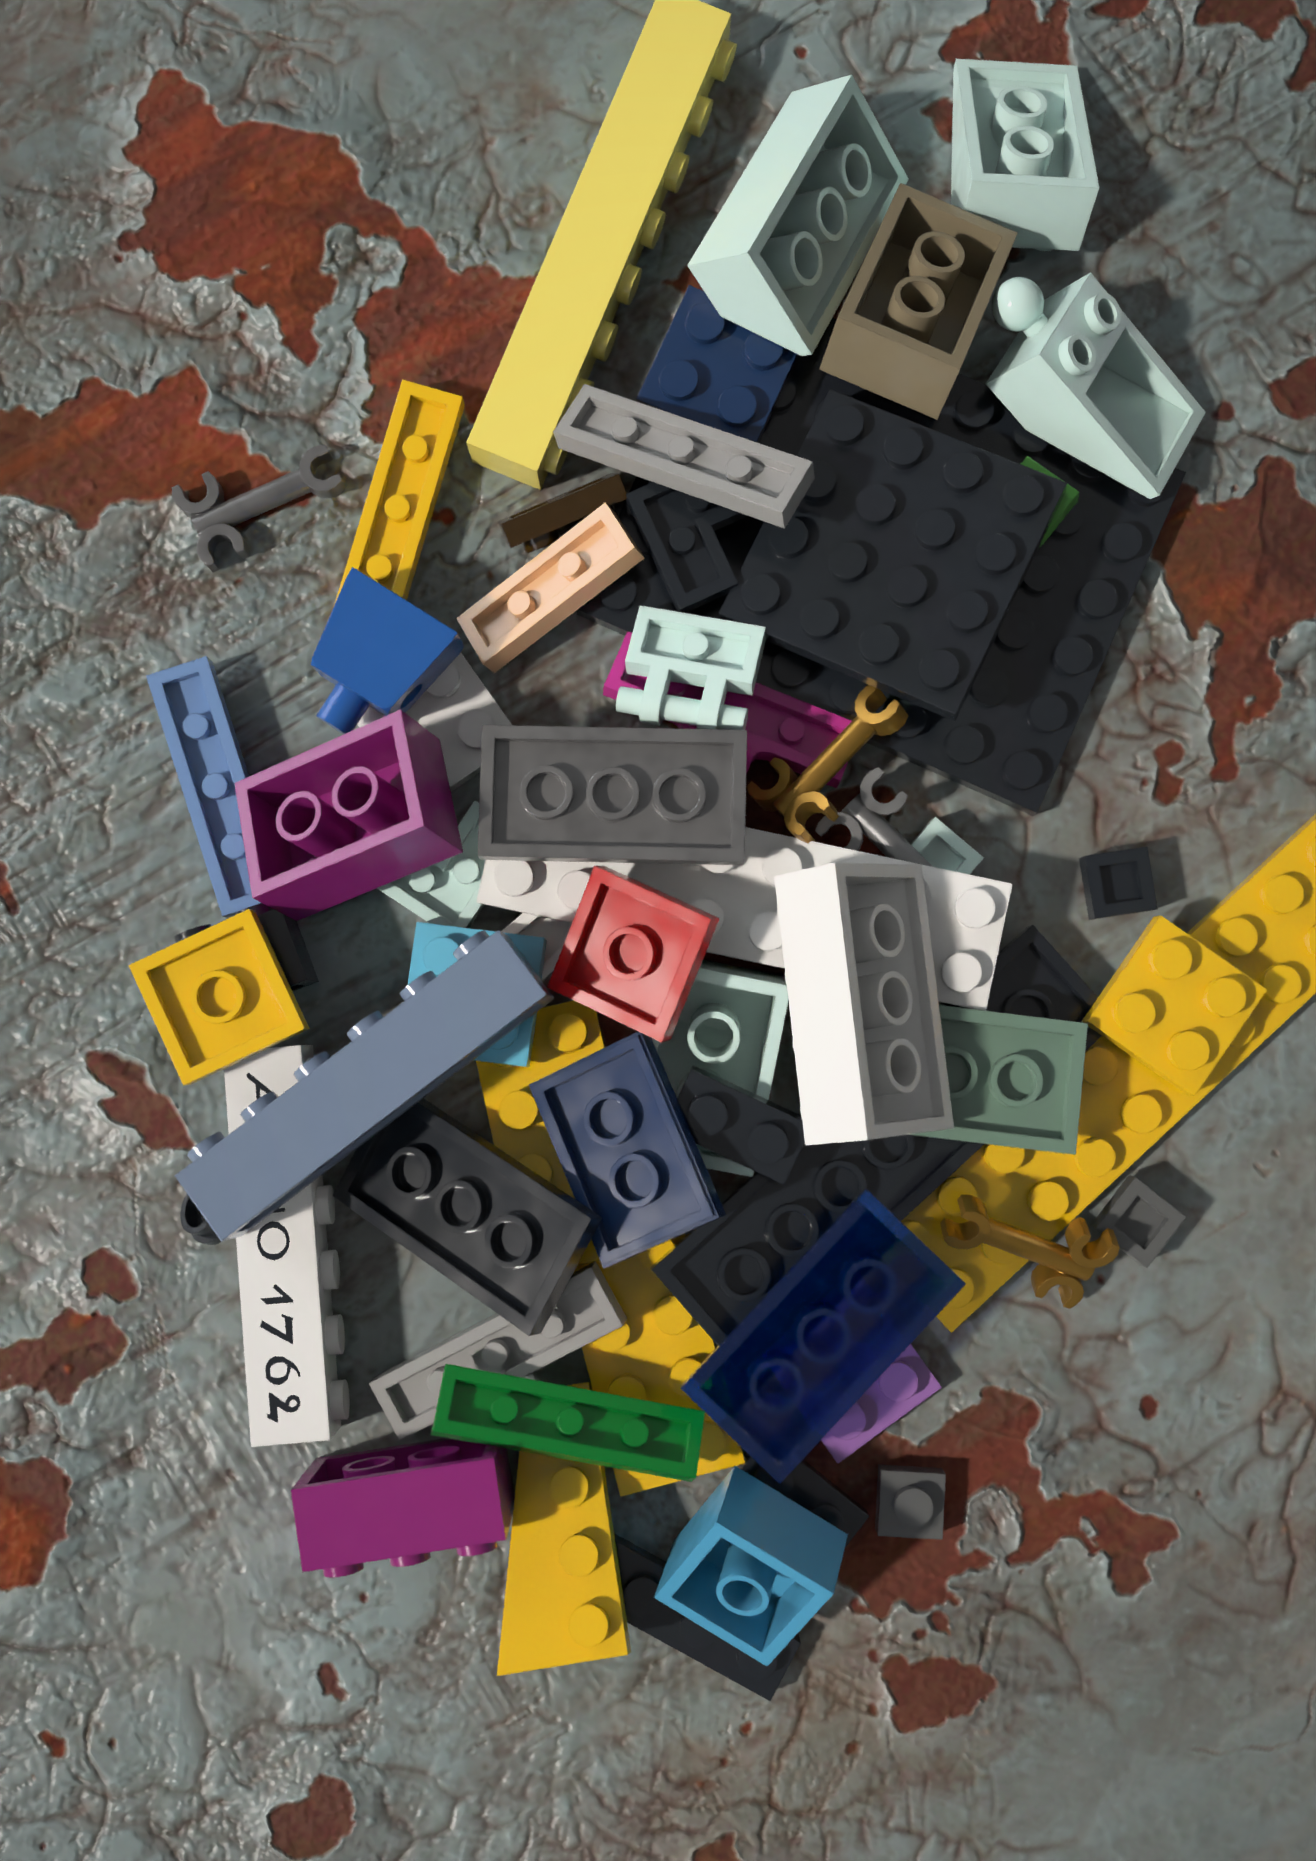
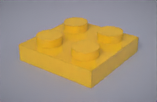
[128,909,310,1086]
[1082,915,1268,1096]

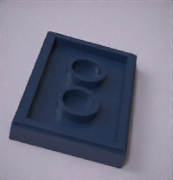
[529,1032,726,1269]

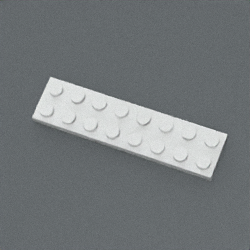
[476,827,1012,1011]

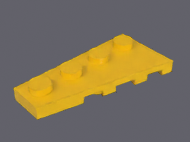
[497,1382,631,1676]

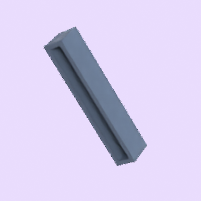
[175,930,555,1242]

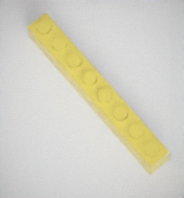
[466,0,737,490]

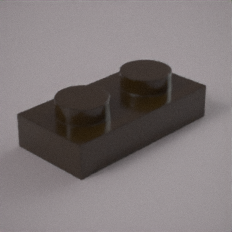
[497,473,627,553]

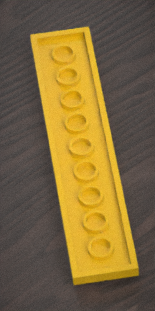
[873,813,1316,1333]

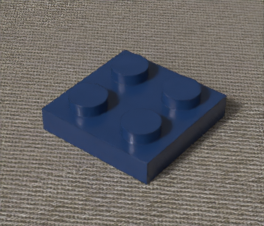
[636,285,798,443]

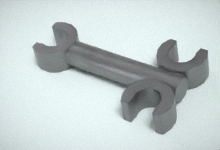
[172,445,346,572]
[815,767,933,867]

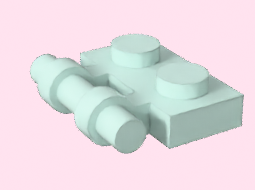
[616,605,766,730]

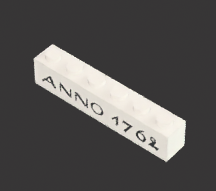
[224,1045,350,1447]

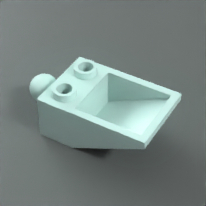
[986,272,1206,499]

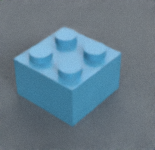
[654,1466,848,1666]

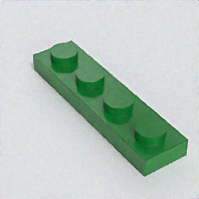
[431,1364,705,1482]

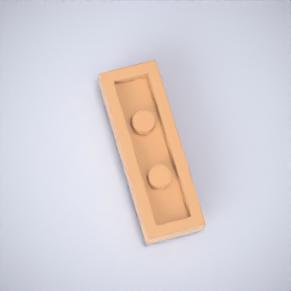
[456,502,644,673]

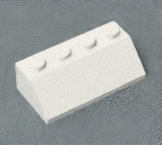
[774,862,954,1145]

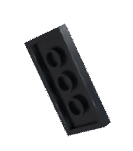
[332,1098,602,1336]

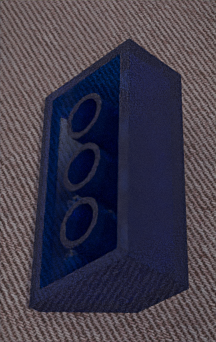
[681,1189,966,1484]

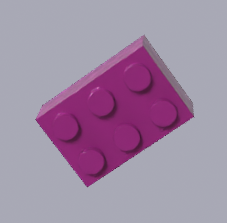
[234,709,463,921]
[291,1438,515,1578]

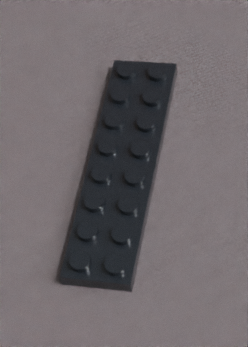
[650,925,1102,1370]

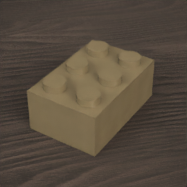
[819,183,1018,420]

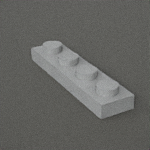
[553,384,815,529]
[369,1261,627,1440]

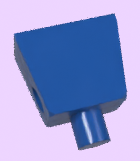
[311,567,464,734]

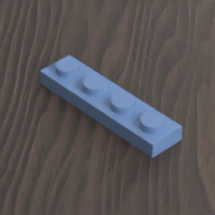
[146,656,261,918]

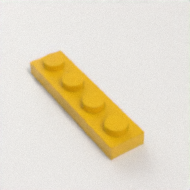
[334,379,465,605]

